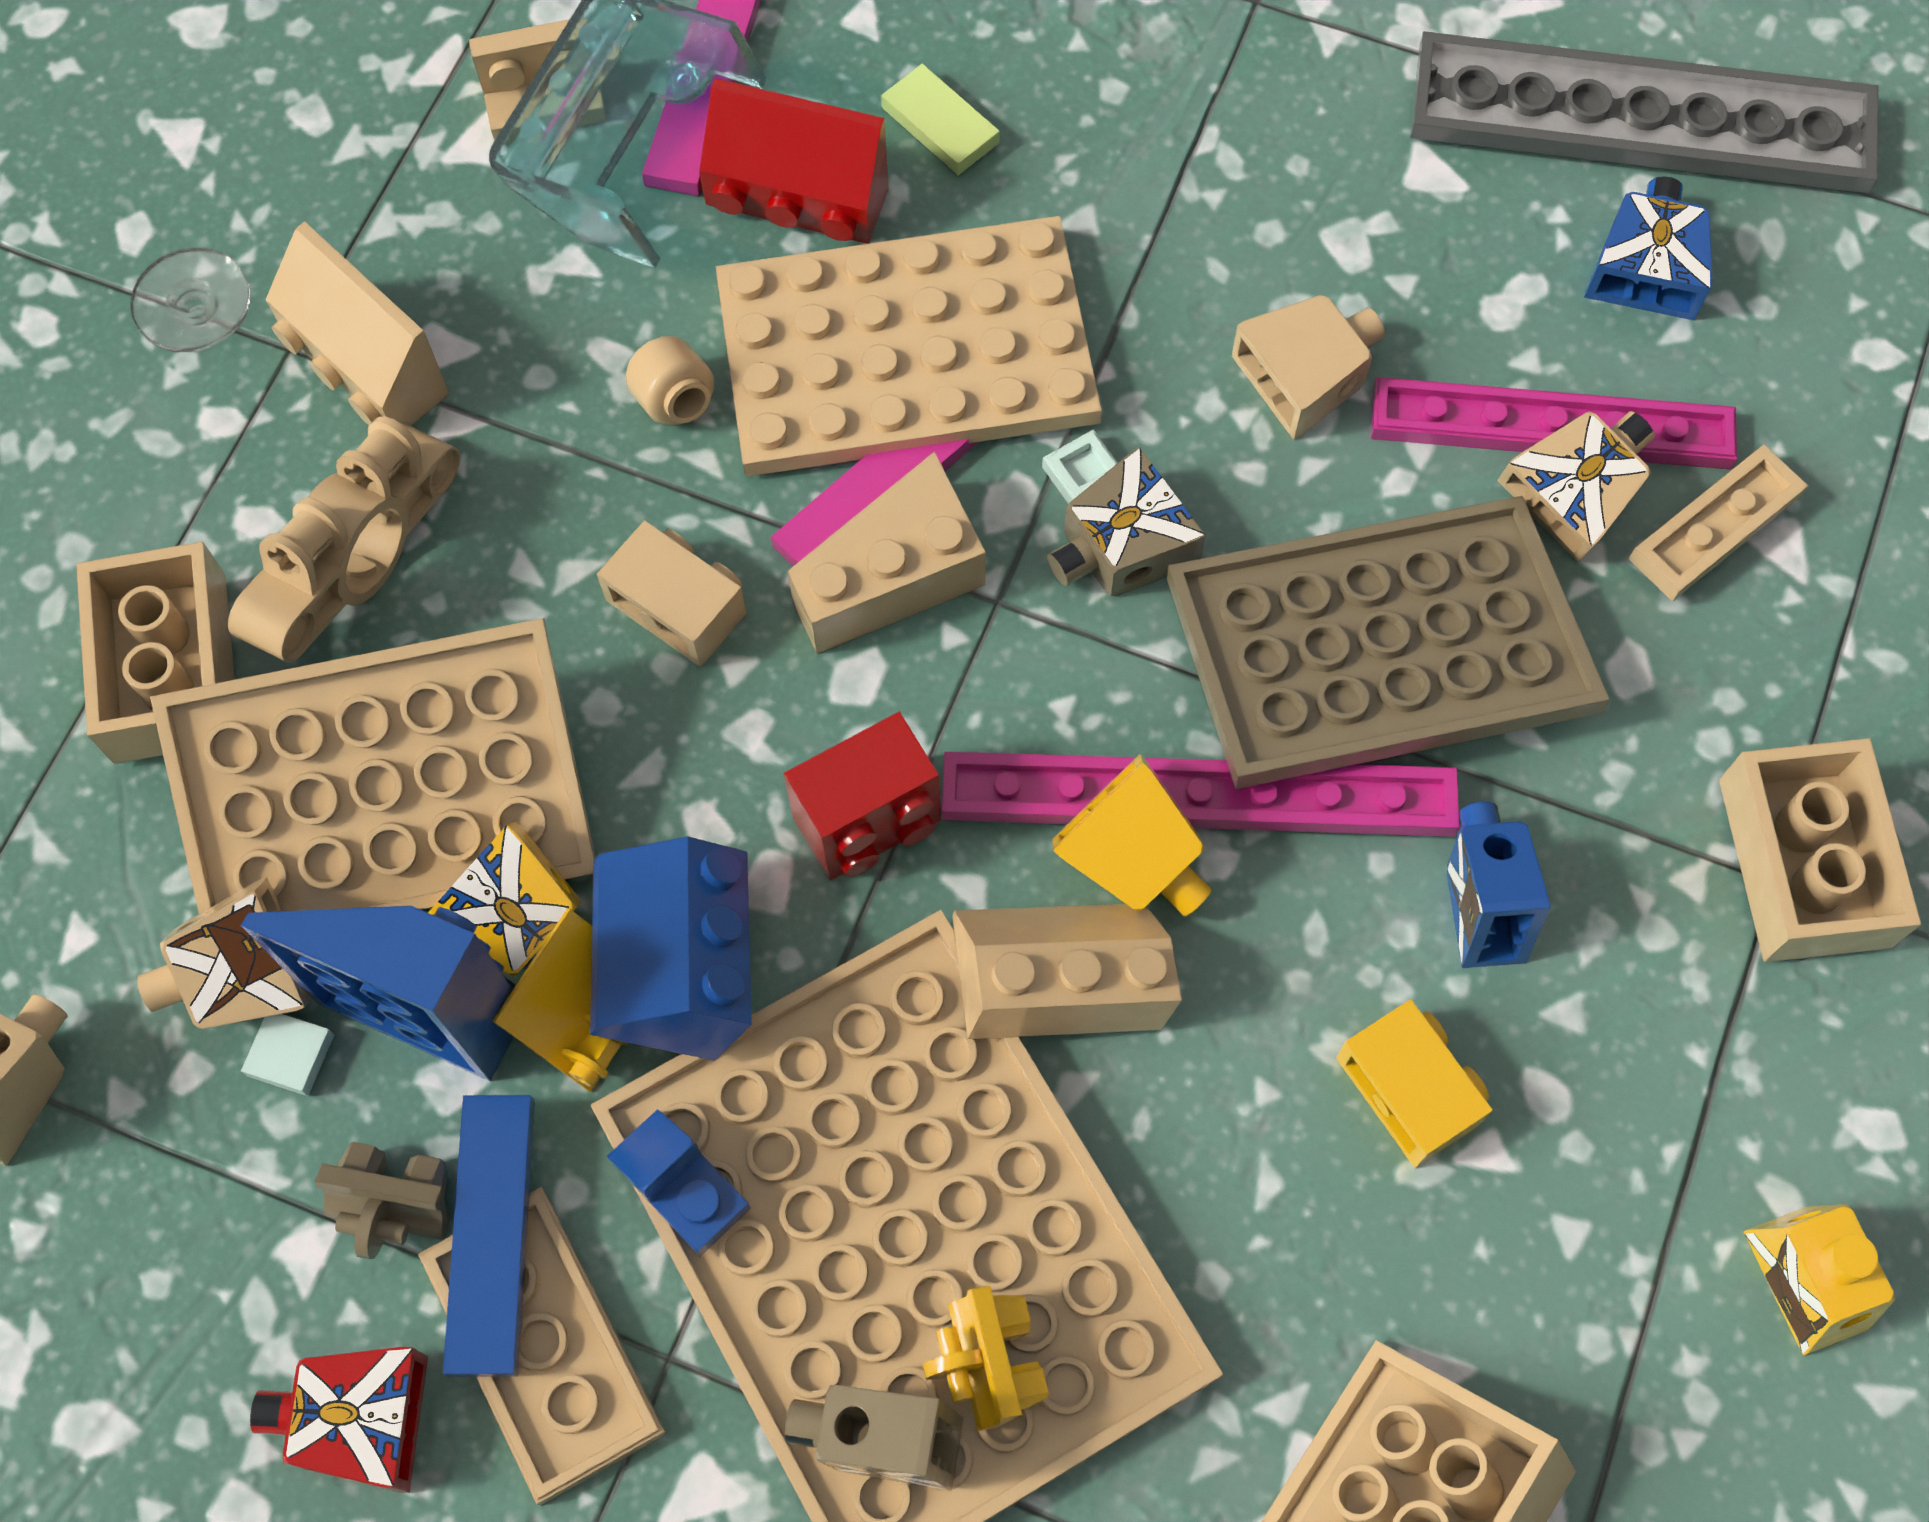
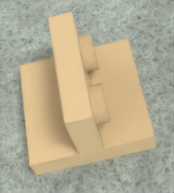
[469,17,606,144]

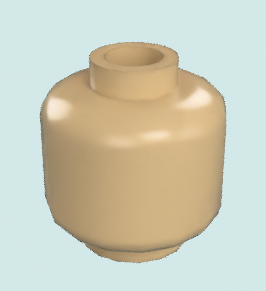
[625,336,715,426]

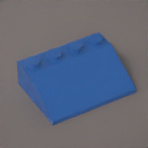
[241,906,516,1082]

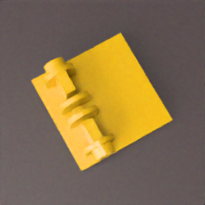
[492,908,628,1092]

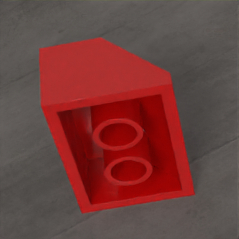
[699,78,889,244]

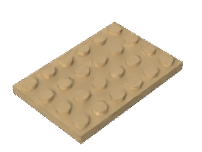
[715,216,1102,477]
[150,618,596,914]

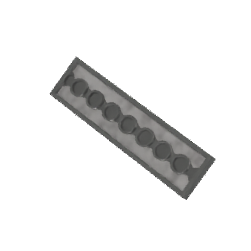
[1410,31,1879,193]

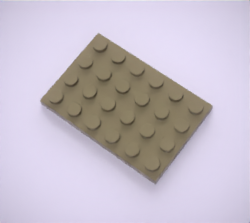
[1167,496,1610,789]

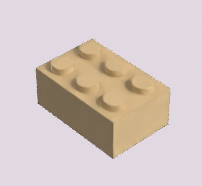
[76,541,235,764]
[1719,738,1921,962]

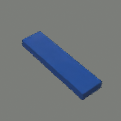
[443,1095,535,1377]

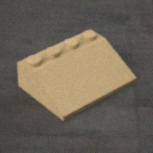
[1261,1340,1576,1522]

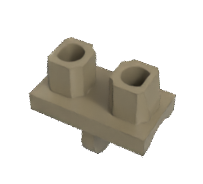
[315,1142,449,1259]

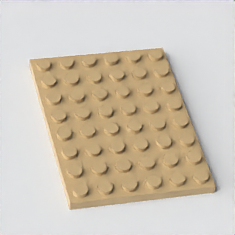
[590,910,1223,1522]

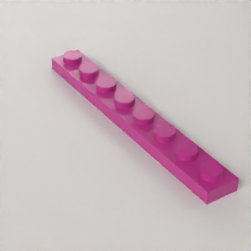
[942,751,1459,837]

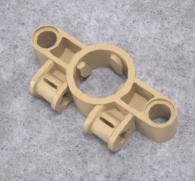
[228,416,460,663]

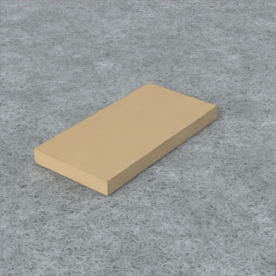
[418,1187,667,1506]

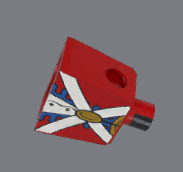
[250,1347,428,1493]

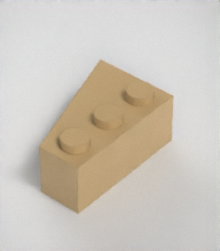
[788,451,986,654]

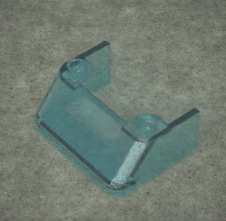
[489,0,767,268]

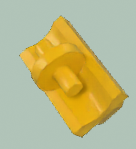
[922,1285,1049,1432]

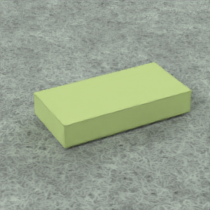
[881,64,1000,176]

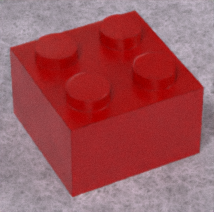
[783,711,941,881]

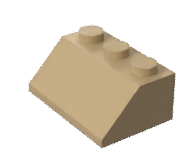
[266,222,450,426]
[952,904,1182,1039]

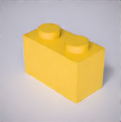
[1336,999,1493,1168]

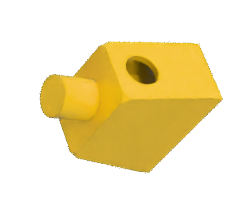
[1052,754,1212,916]

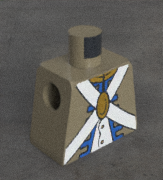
[1047,447,1206,596]
[785,1385,964,1491]

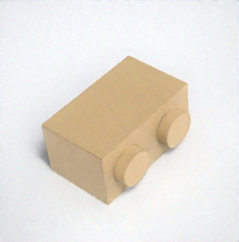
[597,520,747,668]

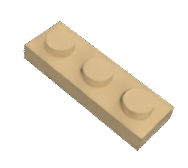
[1629,444,1808,602]

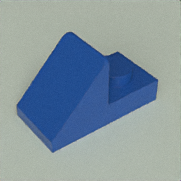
[607,1109,751,1257]

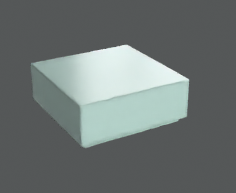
[1042,430,1118,504]
[241,1014,334,1096]

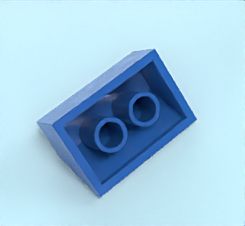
[590,836,752,1061]

